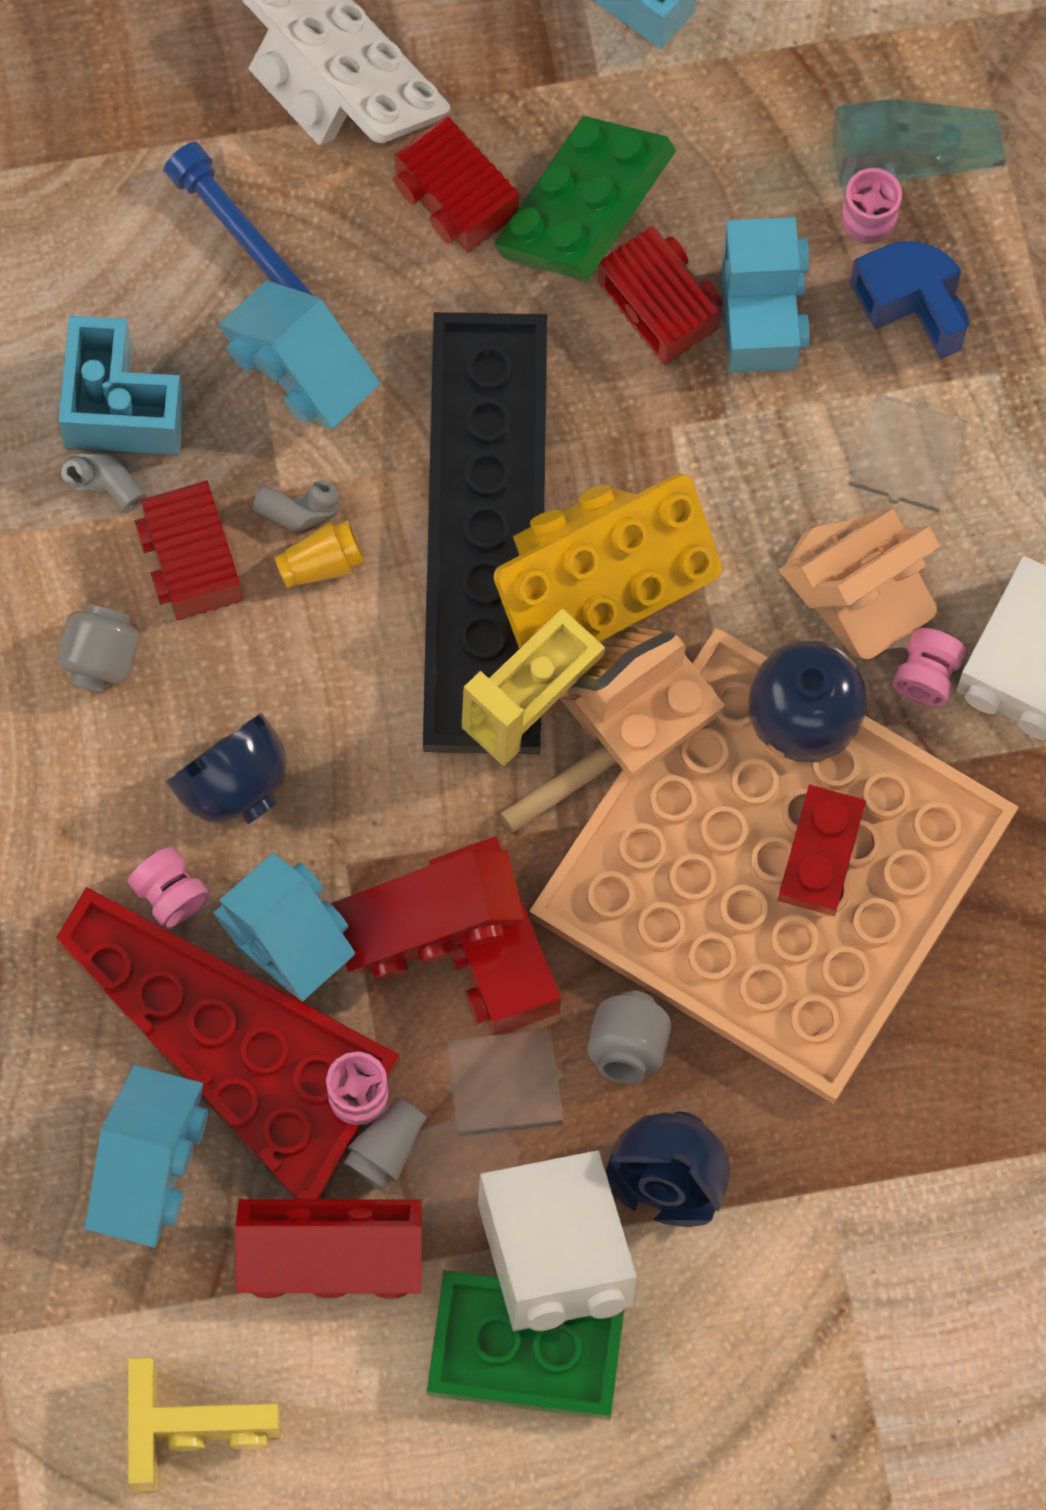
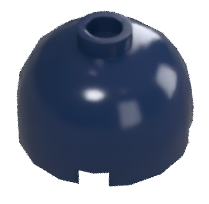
[749,641,866,762]
[165,712,287,824]
[605,1112,730,1227]

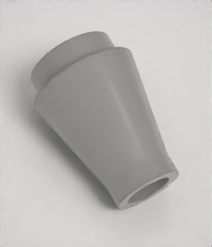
[343,1097,427,1191]

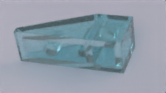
[831,99,1006,187]

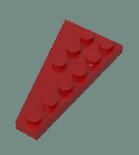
[56,887,400,1199]

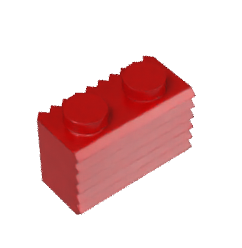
[393,115,519,253]
[597,226,723,365]
[134,480,243,620]

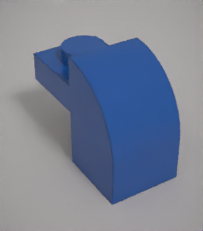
[850,241,969,359]

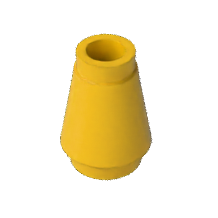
[275,520,365,588]

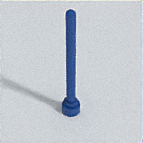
[163,142,353,343]

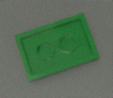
[494,115,676,282]
[427,1270,625,1420]

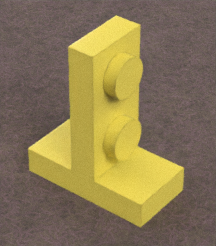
[461,609,605,766]
[128,1357,281,1492]

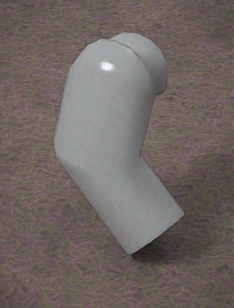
[61,453,146,514]
[251,481,339,532]

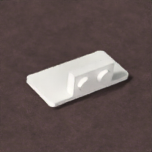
[242,0,450,145]

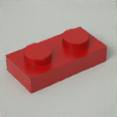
[777,784,866,917]

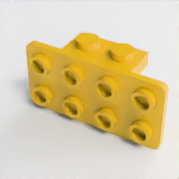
[494,473,722,649]

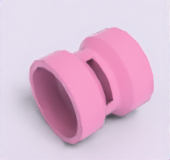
[842,168,902,243]
[892,628,967,707]
[127,846,210,930]
[326,1052,389,1125]

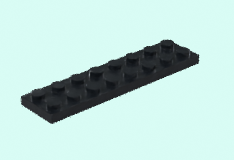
[423,312,547,754]

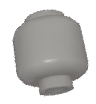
[56,603,139,693]
[587,991,671,1084]

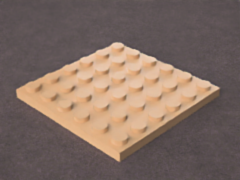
[529,627,1019,1105]

